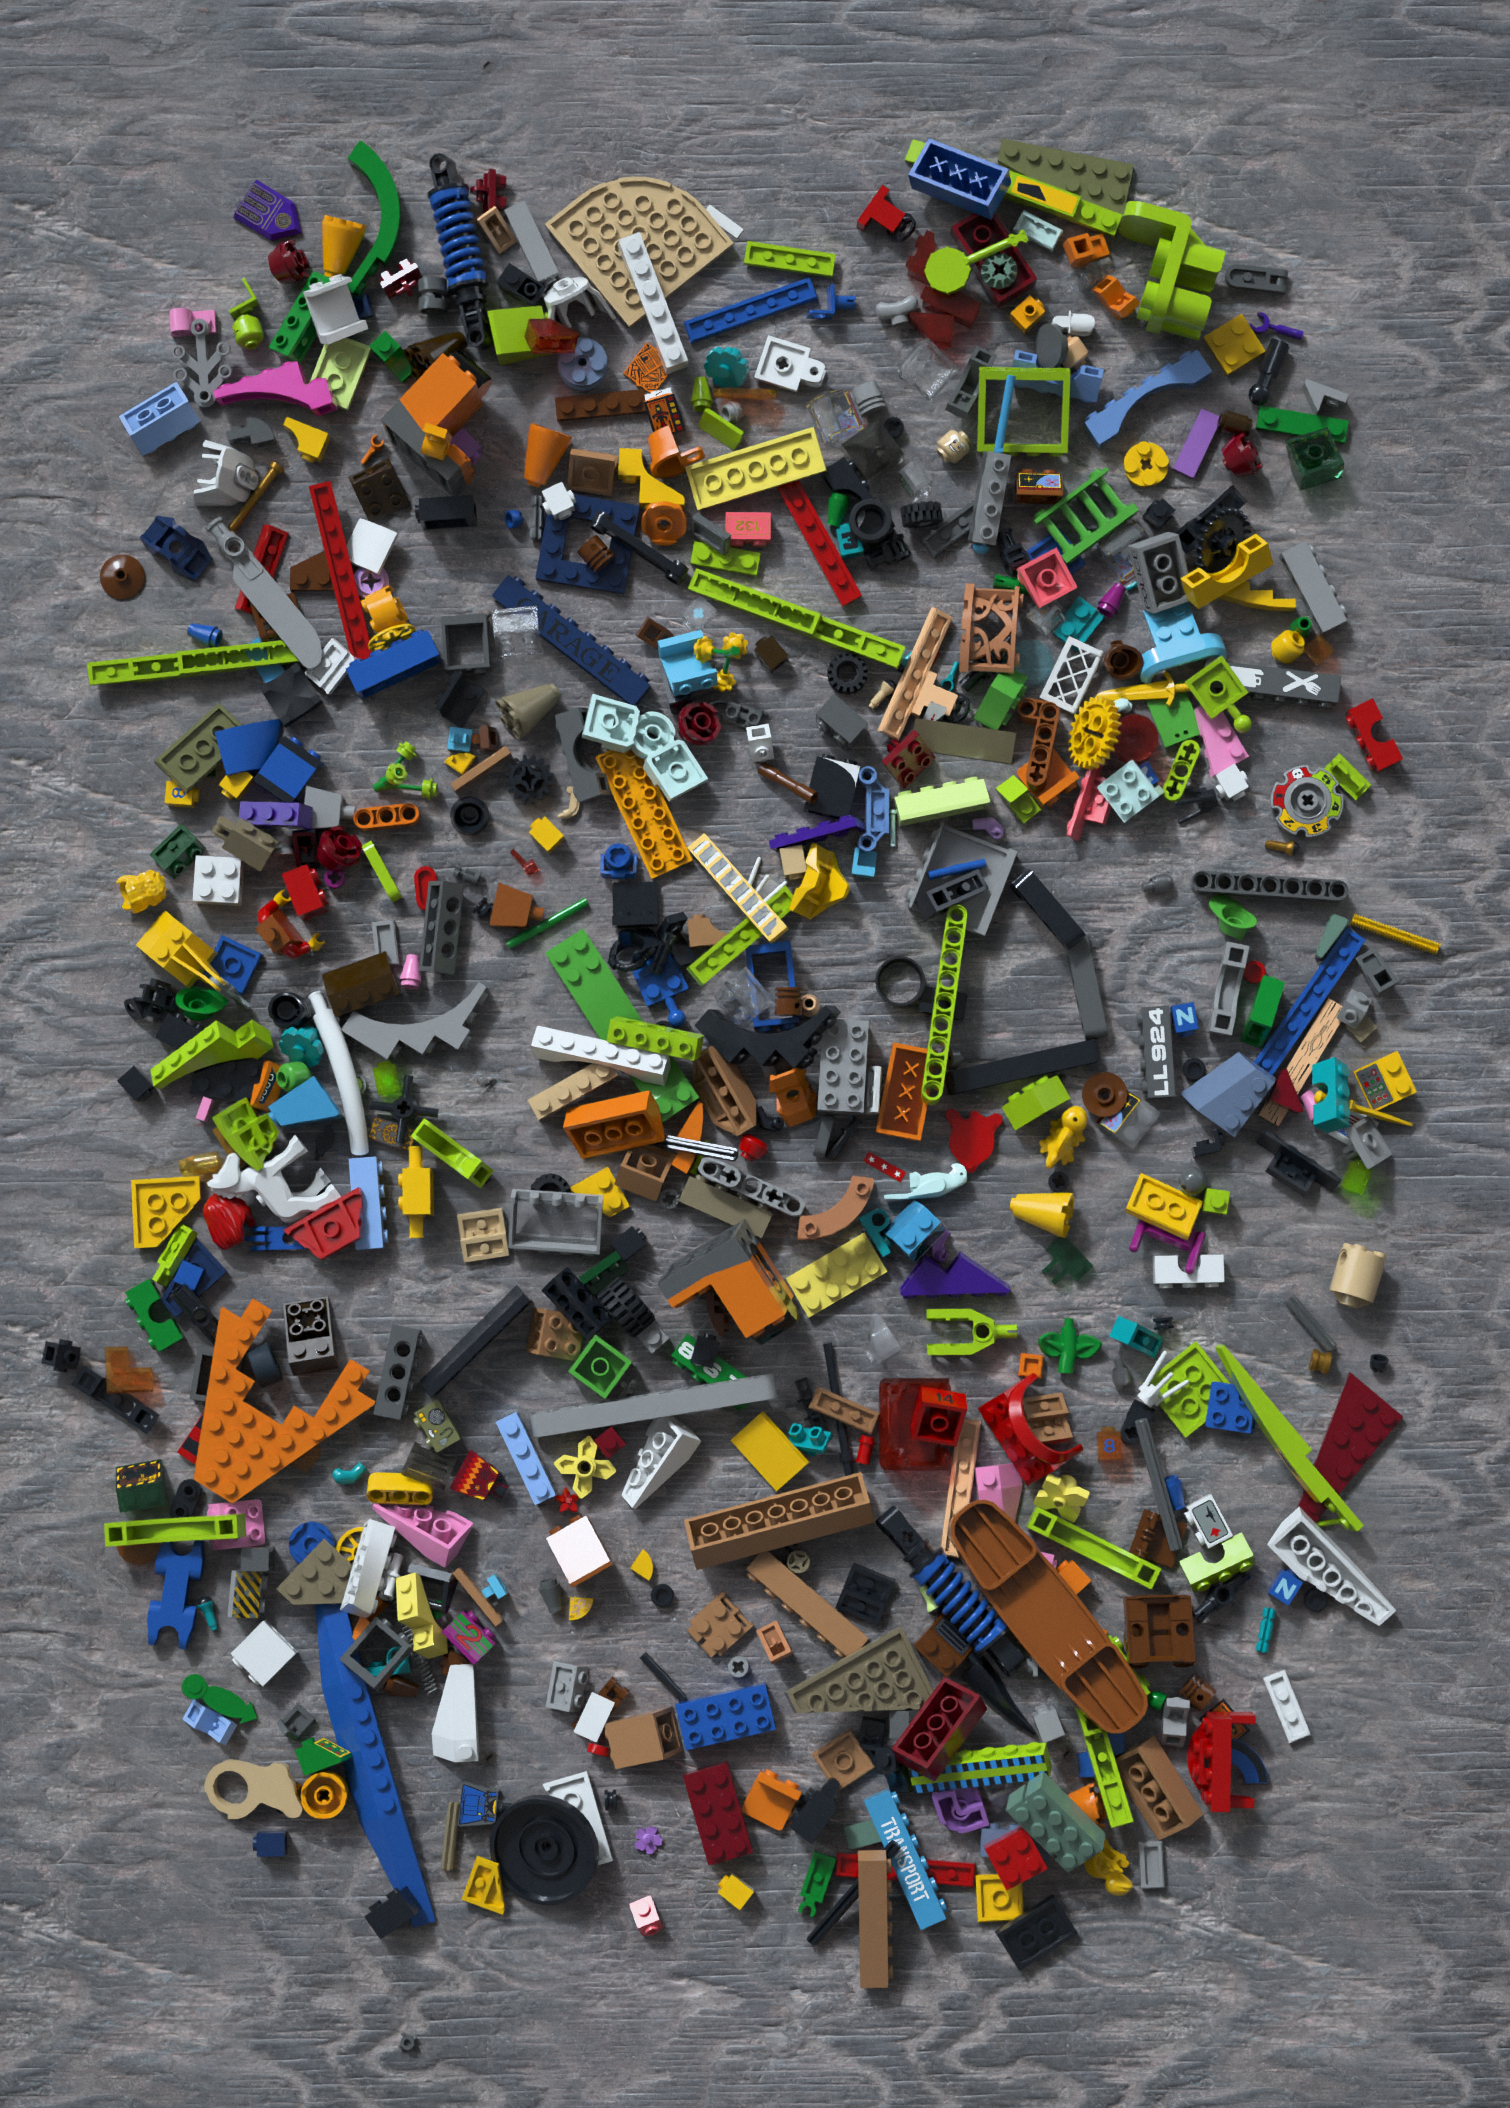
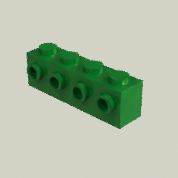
[268,271,330,364]

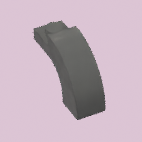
[945,346,997,419]

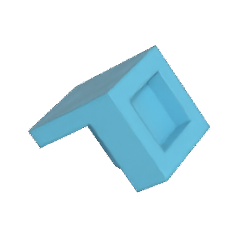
[851,847,877,879]

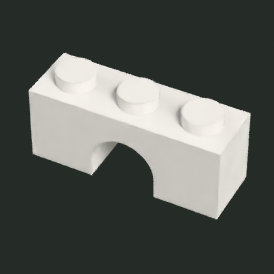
[1153,1255,1224,1288]

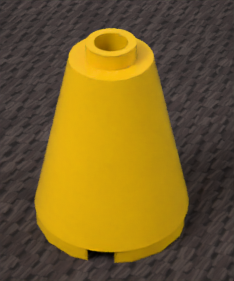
[1010,1193,1075,1238]

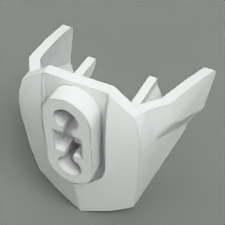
[543,277,616,348]
[193,440,259,506]

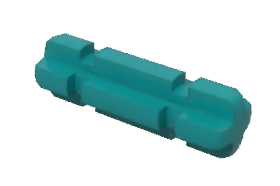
[1256,1607,1276,1653]

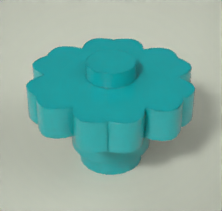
[704,346,749,389]
[278,1025,324,1067]

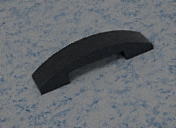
[71,1365,160,1434]

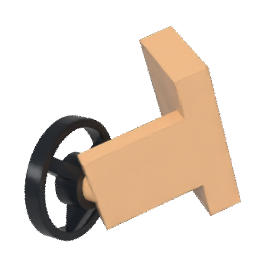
[911,671,970,724]

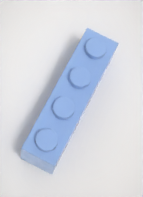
[349,1156,389,1251]
[496,1412,557,1505]

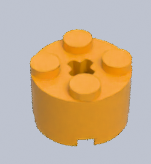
[361,585,409,637]
[301,1770,350,1819]

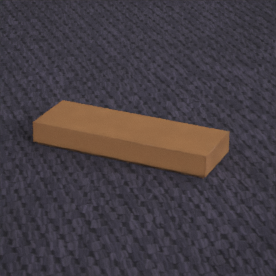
[450,746,512,794]
[809,1387,880,1435]
[452,1567,503,1626]

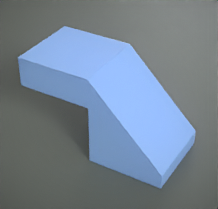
[183,1699,237,1745]

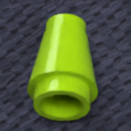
[691,377,713,412]

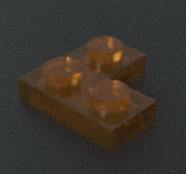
[104,1346,154,1394]

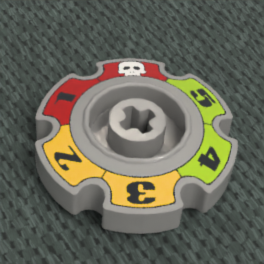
[1270,765,1344,838]

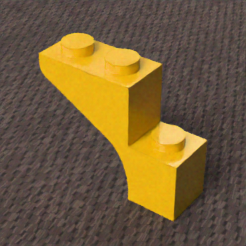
[618,448,685,510]

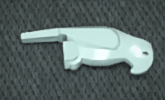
[884,1163,967,1200]

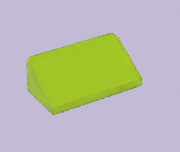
[698,408,744,450]

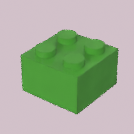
[568,1335,633,1399]

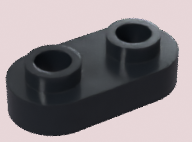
[169,1479,202,1518]

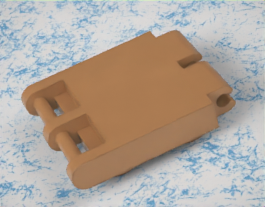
[686,1590,754,1658]

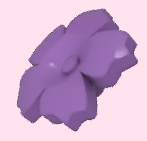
[634,1826,663,1854]

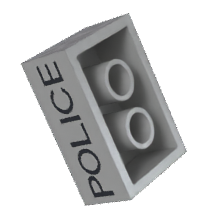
[1128,532,1188,613]

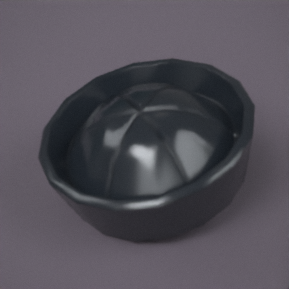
[450,796,490,836]

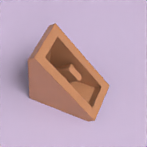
[756,1620,793,1664]

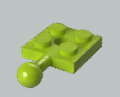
[1185,655,1252,733]

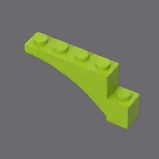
[150,1019,274,1090]

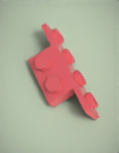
[1067,764,1112,841]

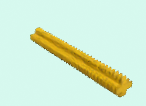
[1350,914,1441,955]

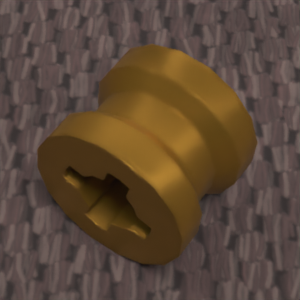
[1308,1349,1332,1375]

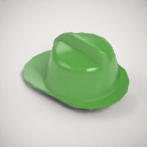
[1209,895,1257,941]

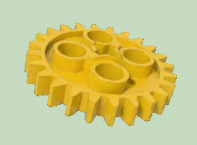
[1067,696,1122,770]

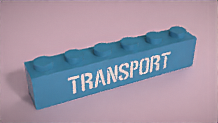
[864,1788,948,1930]

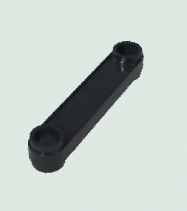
[589,510,689,585]

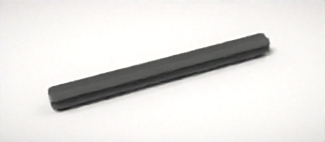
[1135,1418,1183,1551]

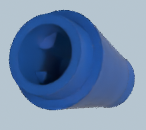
[187,623,223,648]
[1164,1475,1186,1511]

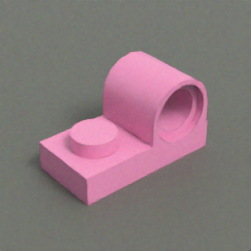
[169,308,217,337]

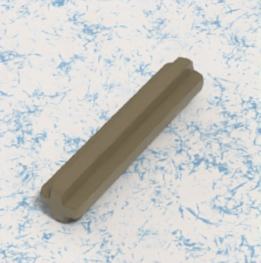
[441,1801,460,1871]

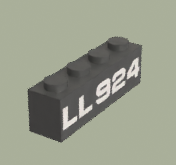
[1136,1006,1175,1100]

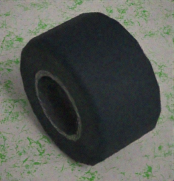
[247,1343,283,1388]

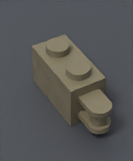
[212,816,279,872]

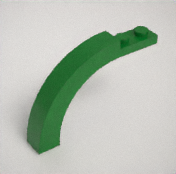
[348,140,402,298]

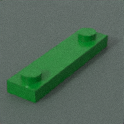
[1255,405,1349,444]

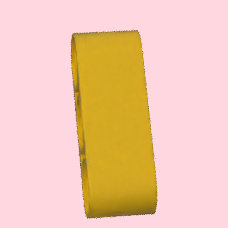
[366,1472,435,1505]

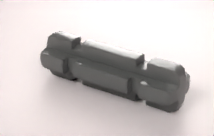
[529,496,544,541]

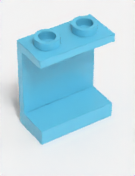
[658,630,717,696]

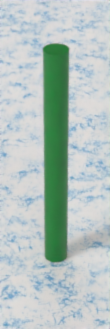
[506,898,589,949]

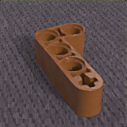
[1017,698,1060,792]

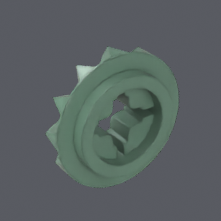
[981,252,1017,289]

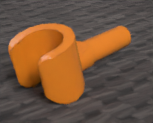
[361,434,384,465]

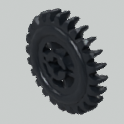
[1194,507,1252,573]

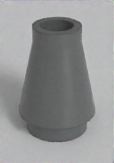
[538,1577,562,1613]

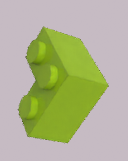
[1002,1075,1071,1130]

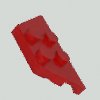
[284,1187,363,1260]

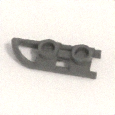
[709,700,768,729]

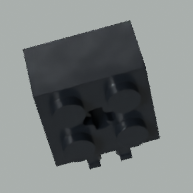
[788,1777,840,1844]

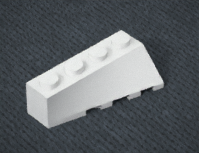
[340,1519,397,1618]

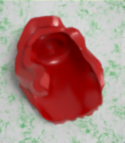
[203,1193,255,1250]

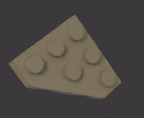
[276,1539,353,1605]

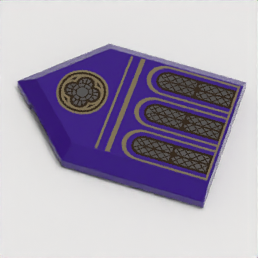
[233,180,302,241]

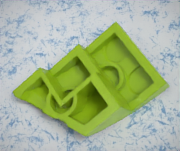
[212,1098,279,1171]

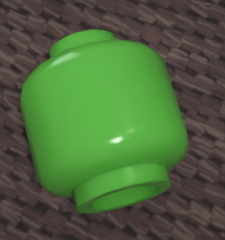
[276,1061,311,1092]

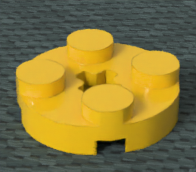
[1123,441,1169,488]

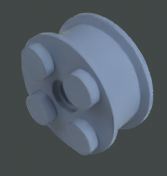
[558,337,607,391]

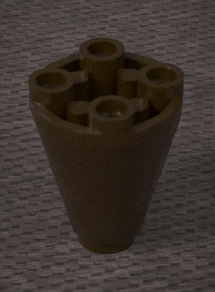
[403,331,468,381]

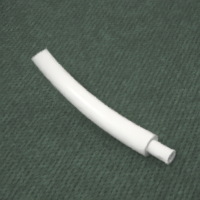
[308,991,369,1155]

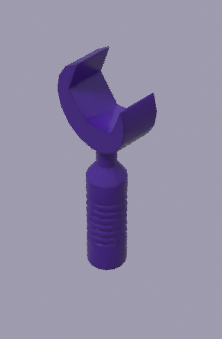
[1249,312,1304,340]

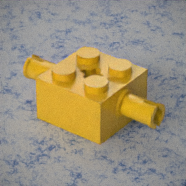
[398,1146,434,1238]

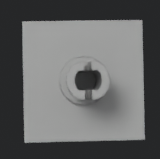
[1342,1116,1392,1170]

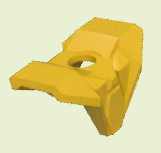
[789,843,850,920]

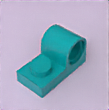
[859,1209,892,1257]
[365,1645,412,1676]

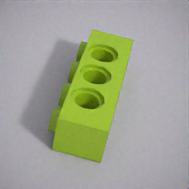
[606,1016,704,1061]

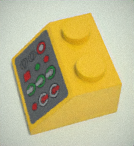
[1353,1051,1417,1111]

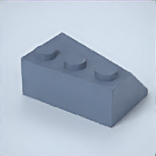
[1180,1052,1276,1137]

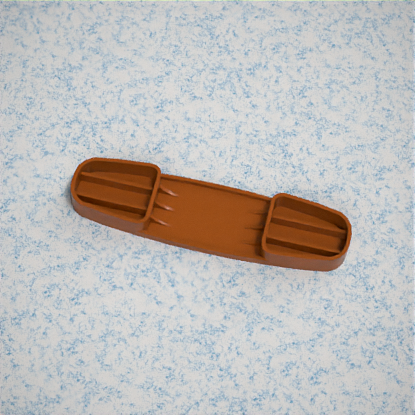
[948,1500,1148,1734]

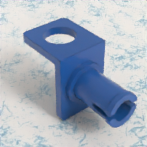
[806,284,856,319]

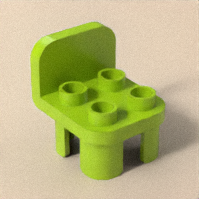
[1119,201,1226,341]

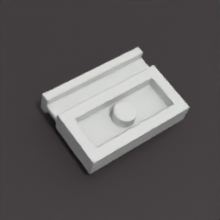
[305,638,357,694]

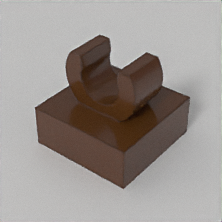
[471,726,498,752]

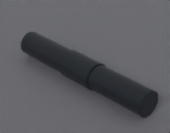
[640,1652,687,1702]

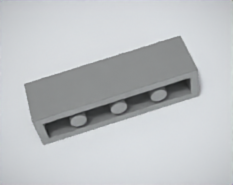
[1279,541,1348,636]

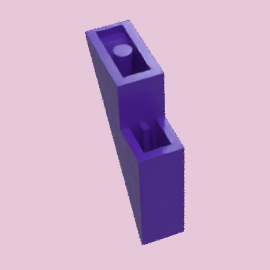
[899,1251,1011,1299]

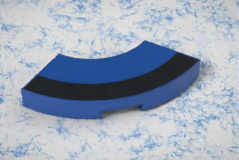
[1231,1738,1268,1783]

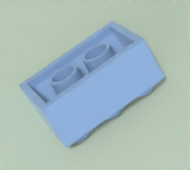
[119,382,201,456]

